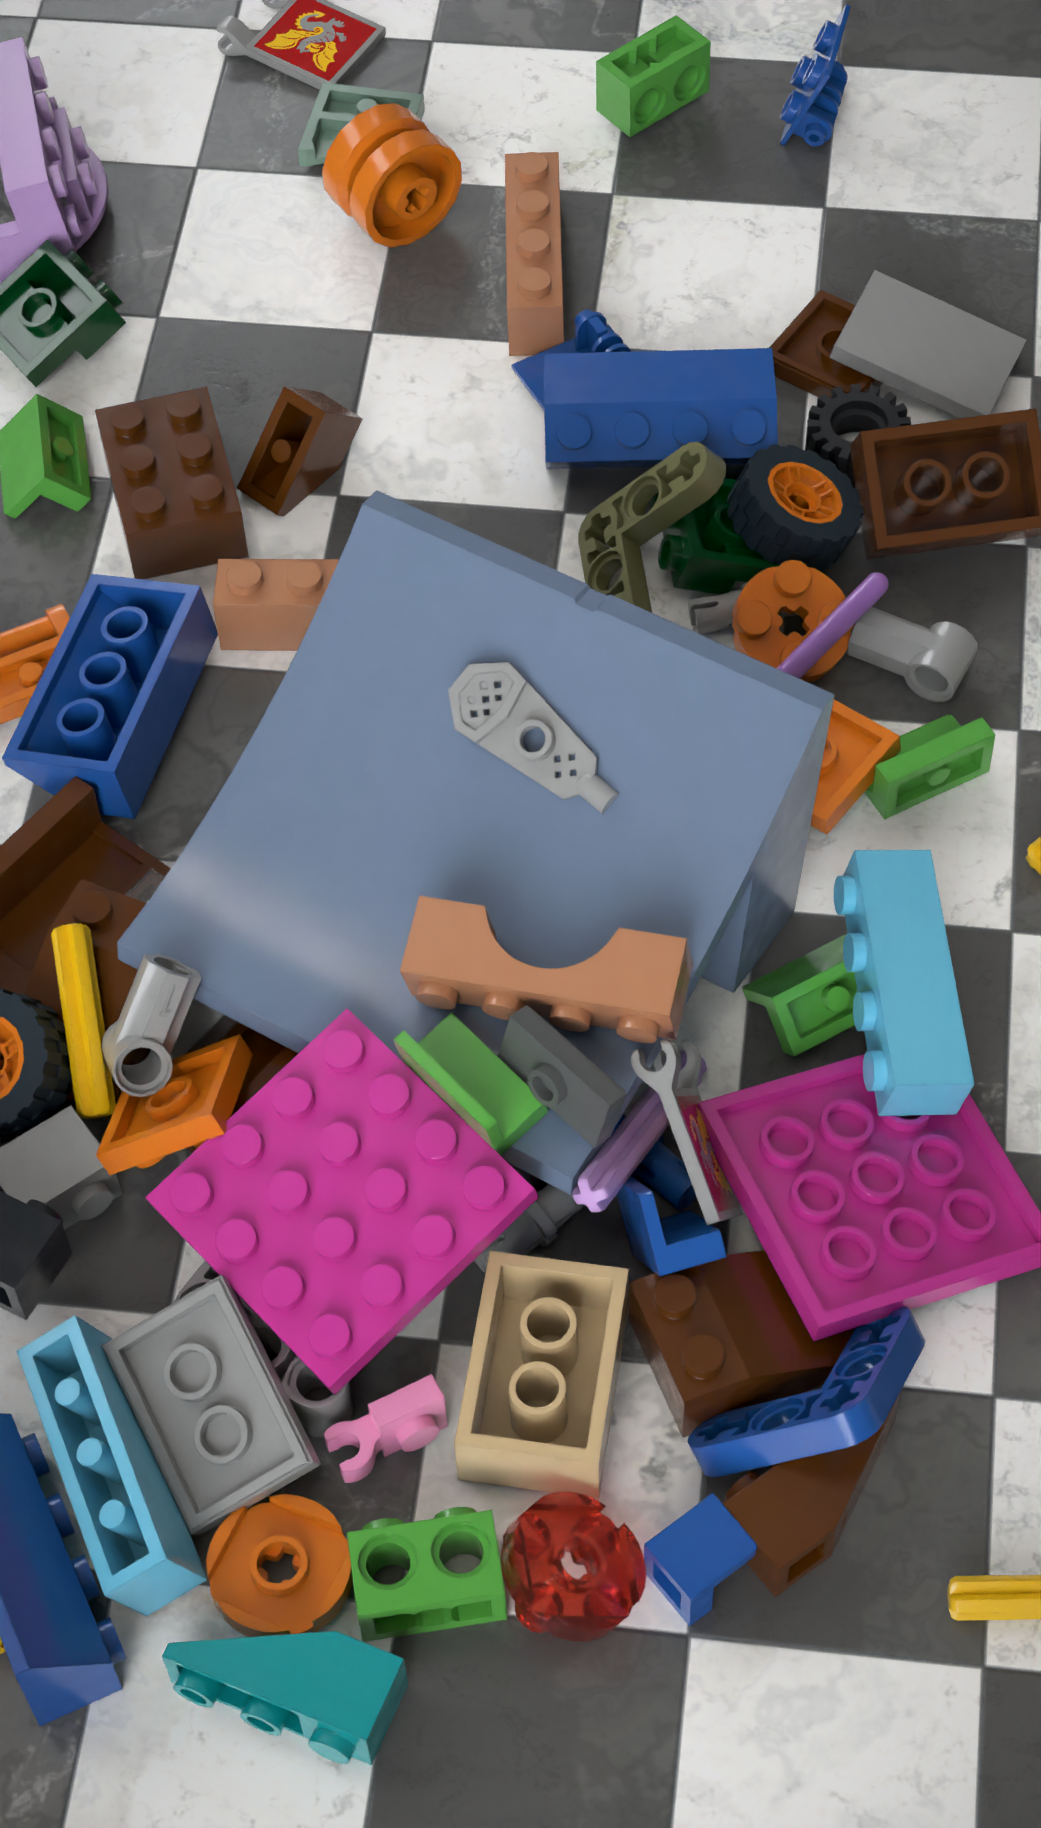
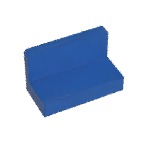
[617,1176,727,1276]

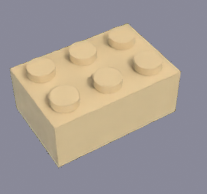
[454,1251,629,1499]

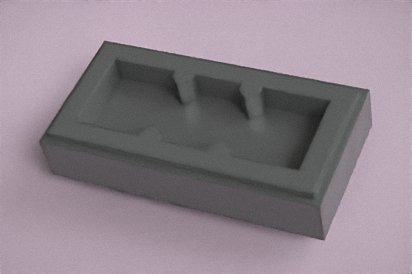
[497,1005,627,1148]

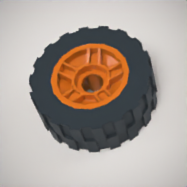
[727,444,864,571]
[0,988,72,1139]

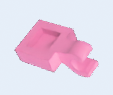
[323,1374,448,1483]

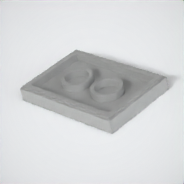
[830,270,1026,418]
[102,1275,322,1536]

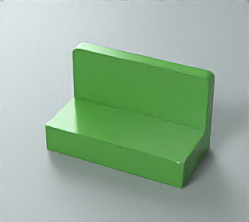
[0,394,91,519]
[864,715,996,820]
[742,934,857,1057]
[393,1012,548,1156]

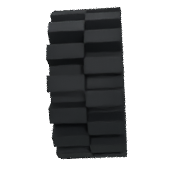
[805,384,911,489]

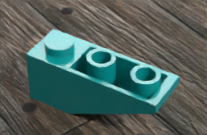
[162,1631,408,1765]

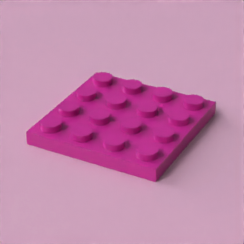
[145,1008,539,1395]
[698,1054,1041,1341]

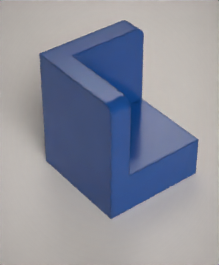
[644,1493,757,1627]

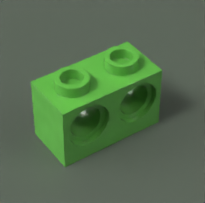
[596,15,711,137]
[347,1507,507,1642]

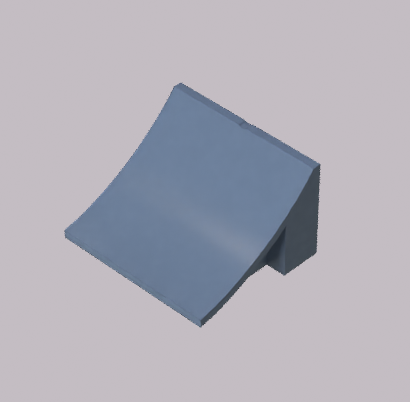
[117,490,835,1195]

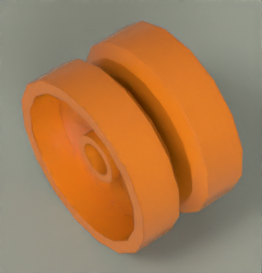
[322,103,462,247]

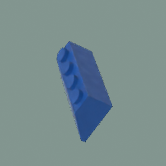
[544,348,778,470]
[2,574,218,819]
[0,1413,127,1726]

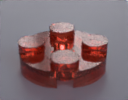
[501,1491,646,1642]

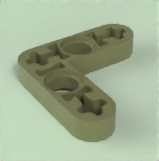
[578,442,726,613]

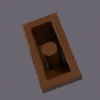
[237,386,363,516]

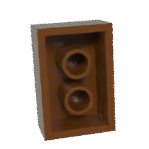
[95,386,249,579]
[850,408,1041,560]

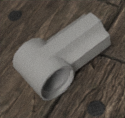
[847,607,979,702]
[101,953,201,1097]

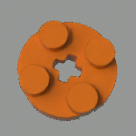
[731,560,854,682]
[206,1494,353,1637]

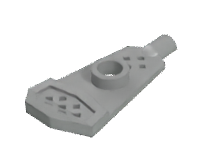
[448,662,619,815]

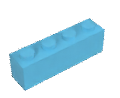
[834,850,975,1116]
[17,1315,207,1616]

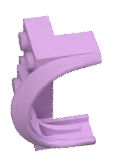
[0,37,108,284]

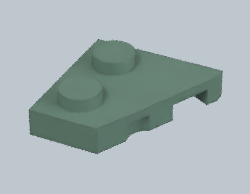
[298,82,425,167]

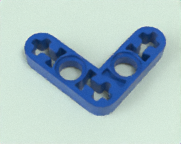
[687,1306,926,1477]

